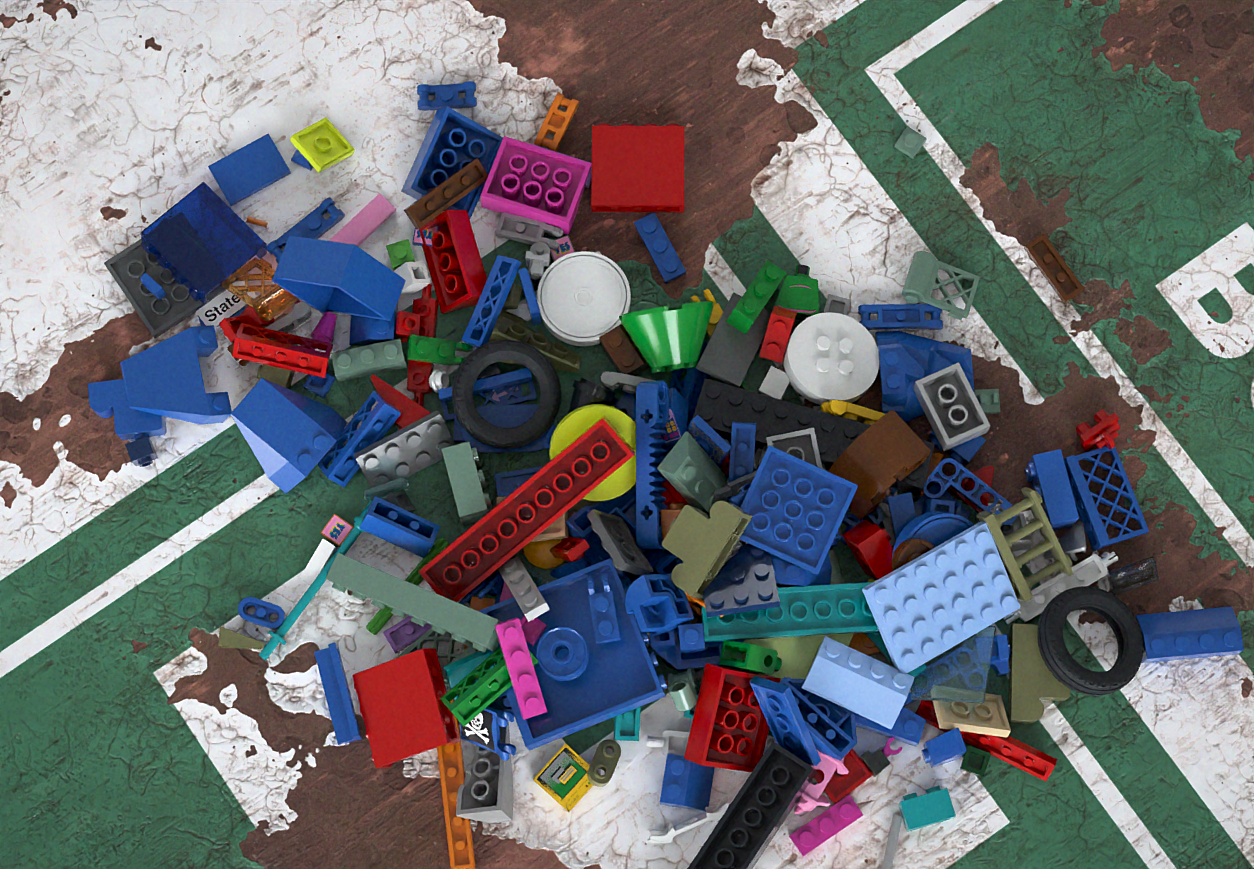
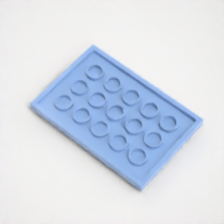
[862,521,1021,674]

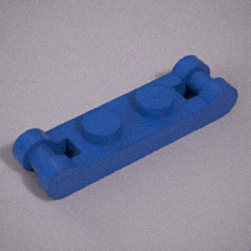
[266,197,345,263]
[858,304,943,331]

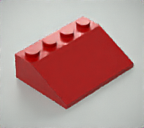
[684,663,781,773]

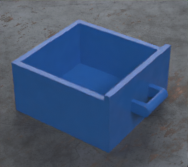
[272,236,406,321]

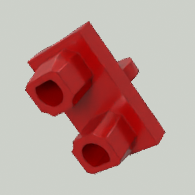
[1076,409,1120,452]

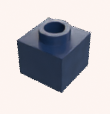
[125,436,158,467]

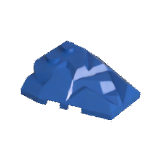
[875,331,975,423]

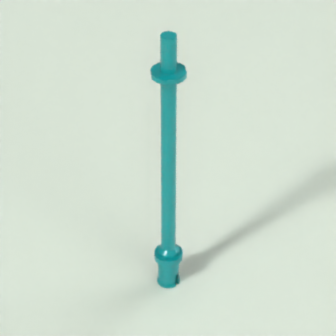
[258,500,372,661]

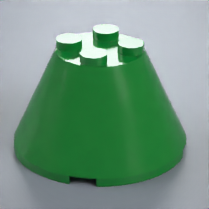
[619,301,714,373]

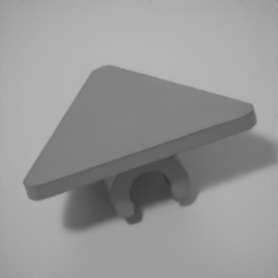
[1043,521,1087,561]

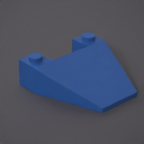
[120,325,232,425]

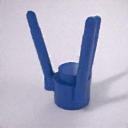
[458,571,504,605]

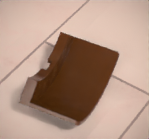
[827,410,931,521]

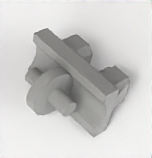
[525,242,551,283]

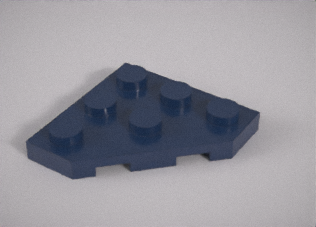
[703,544,780,618]

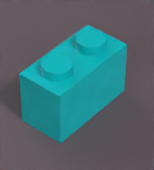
[898,786,956,832]

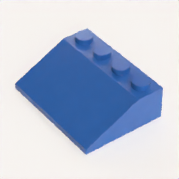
[401,106,503,220]

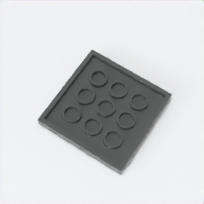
[104,212,232,339]

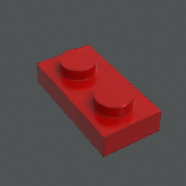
[549,536,590,562]

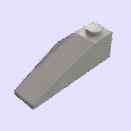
[456,721,514,823]

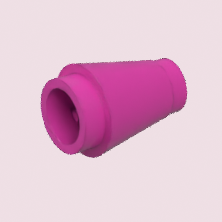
[311,312,337,343]

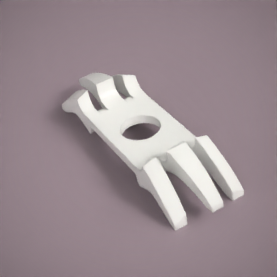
[647,797,732,844]

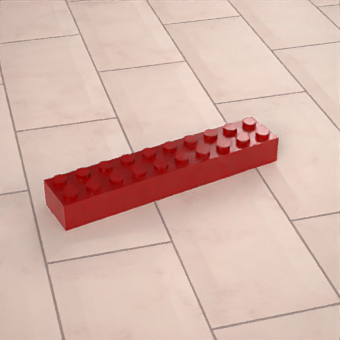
[418,415,635,602]

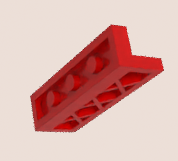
[232,323,333,378]

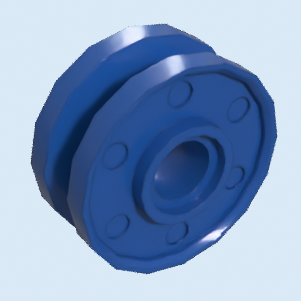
[536,627,589,681]

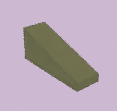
[218,626,266,649]

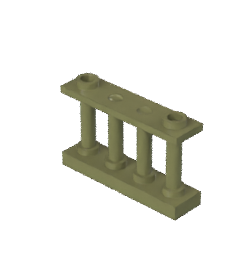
[976,487,1074,602]

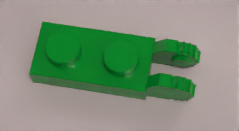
[407,335,473,366]

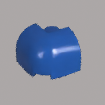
[625,574,694,635]

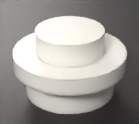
[429,369,449,393]

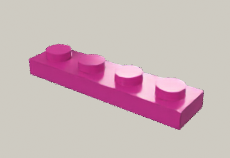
[494,617,547,720]

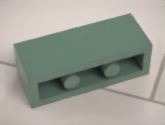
[331,339,407,382]

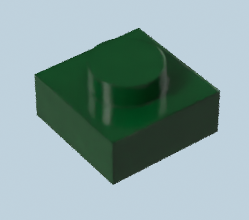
[960,745,991,777]

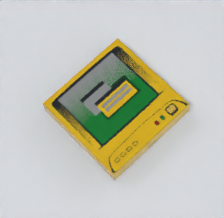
[533,743,599,813]

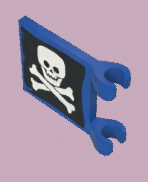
[460,706,516,761]

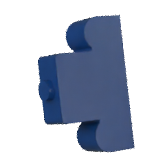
[88,379,167,440]

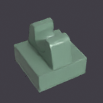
[975,389,1000,414]

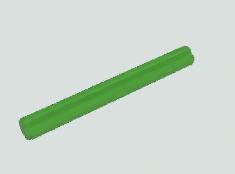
[366,538,449,635]

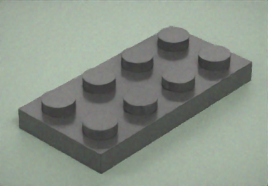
[353,410,456,494]

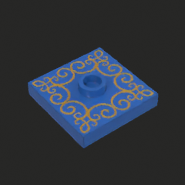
[687,415,731,468]

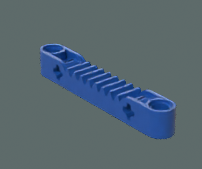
[636,381,669,550]

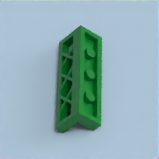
[440,647,538,726]

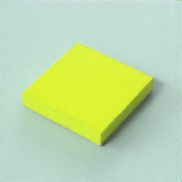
[290,117,355,173]

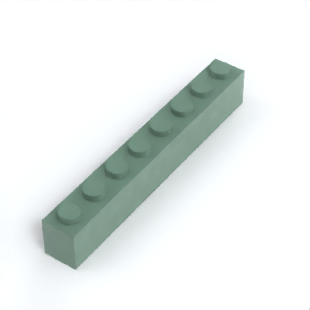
[325,553,501,653]

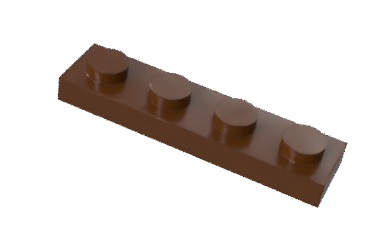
[404,158,488,230]

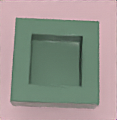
[894,126,927,159]

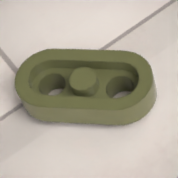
[587,739,621,787]

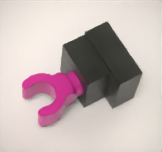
[860,737,902,777]

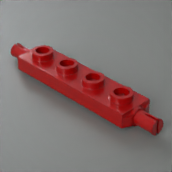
[407,284,438,407]

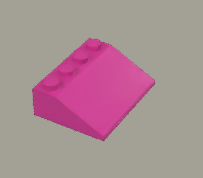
[481,136,592,235]

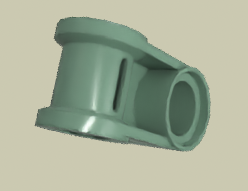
[668,667,698,711]

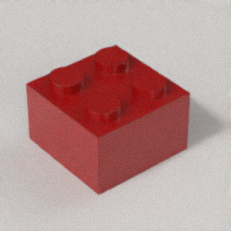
[842,520,893,581]

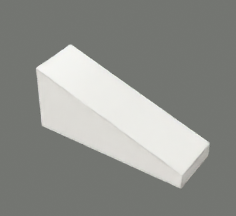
[300,539,337,585]

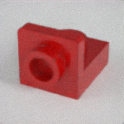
[396,311,420,343]

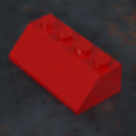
[419,210,487,314]

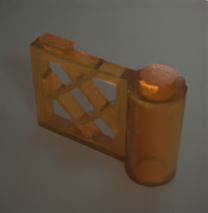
[221,258,299,321]

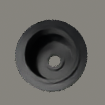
[568,378,618,414]

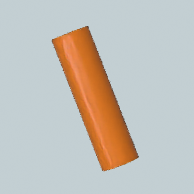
[246,216,268,228]

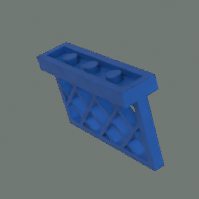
[1064,446,1149,552]

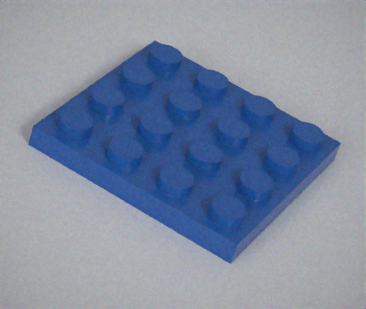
[739,445,858,575]

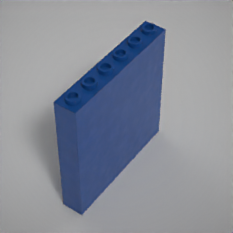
[479,558,668,751]

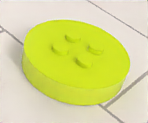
[549,404,636,501]

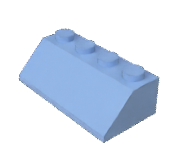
[802,636,915,729]

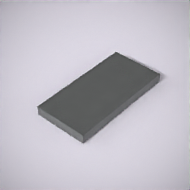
[696,292,772,388]

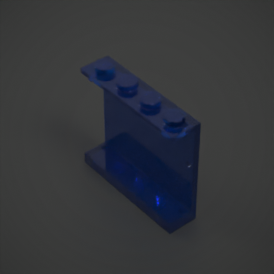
[140,182,267,305]

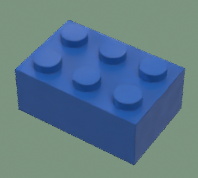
[1024,449,1079,531]

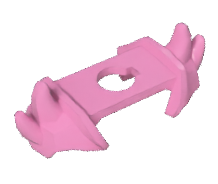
[794,750,849,814]

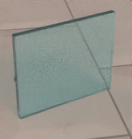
[911,626,996,703]

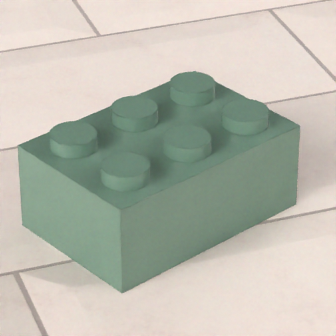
[442,442,492,526]

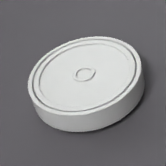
[537,251,631,346]
[783,312,879,405]

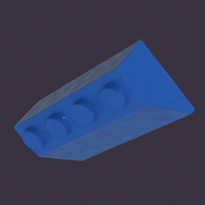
[1135,606,1244,663]

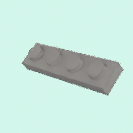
[498,556,550,622]

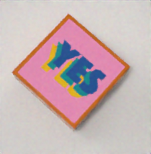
[321,514,354,546]

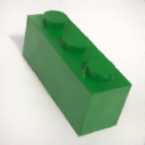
[726,260,786,335]

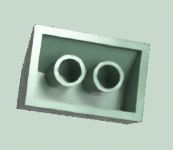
[657,432,728,516]

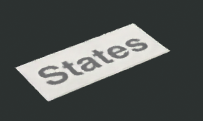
[196,278,257,328]

